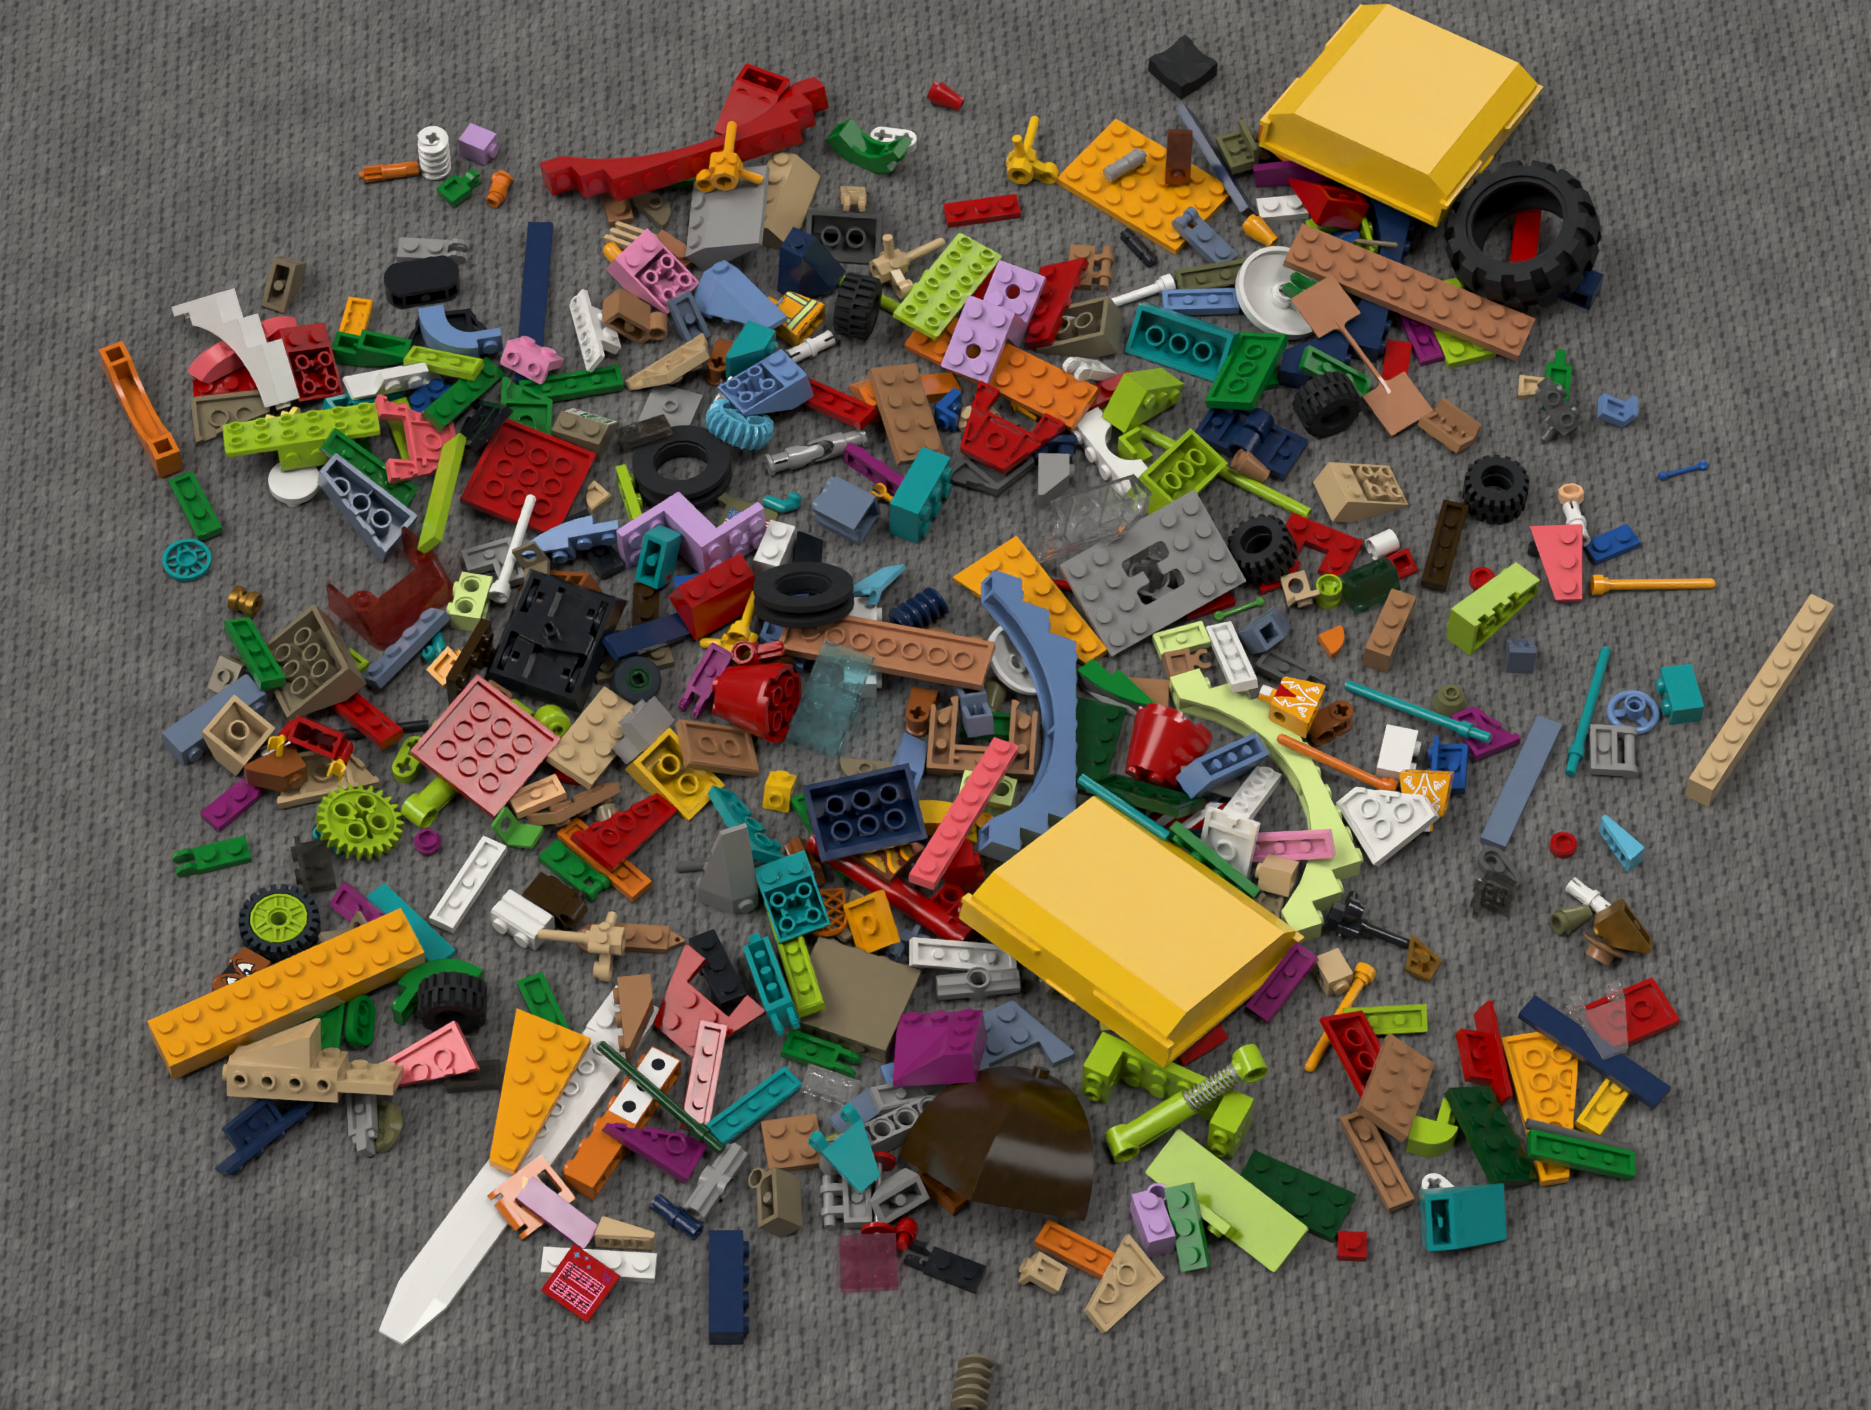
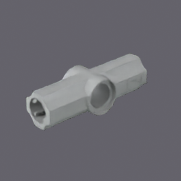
[936,967,1020,1002]
[683,1143,748,1222]

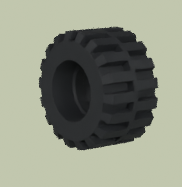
[833,272,882,340]
[1292,371,1363,438]
[1462,454,1530,525]
[1227,514,1298,585]
[417,971,487,1034]

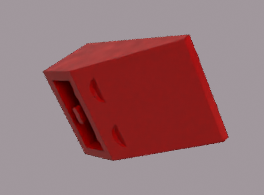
[714,63,790,135]
[1287,178,1370,230]
[267,322,344,403]

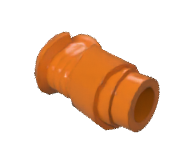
[485,170,514,208]

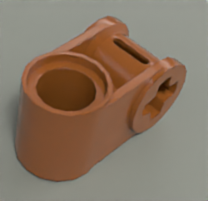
[705,337,733,387]
[906,686,940,738]
[1308,700,1353,746]

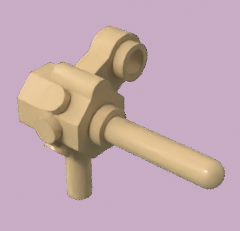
[869,234,946,301]
[537,911,626,982]

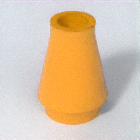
[1241,214,1279,247]

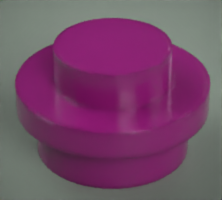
[414,828,441,855]

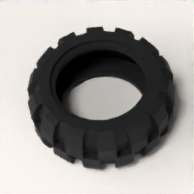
[1444,160,1602,312]

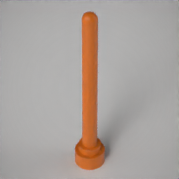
[1277,734,1399,791]

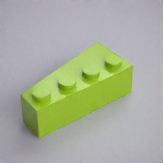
[1446,562,1540,656]

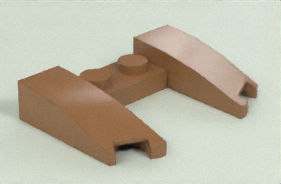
[926,696,1038,781]

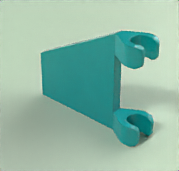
[808,1103,880,1195]

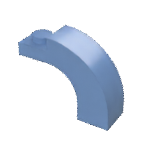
[418,304,503,358]

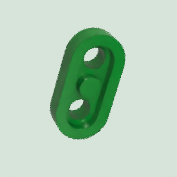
[345,995,376,1049]

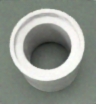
[1365,529,1400,560]

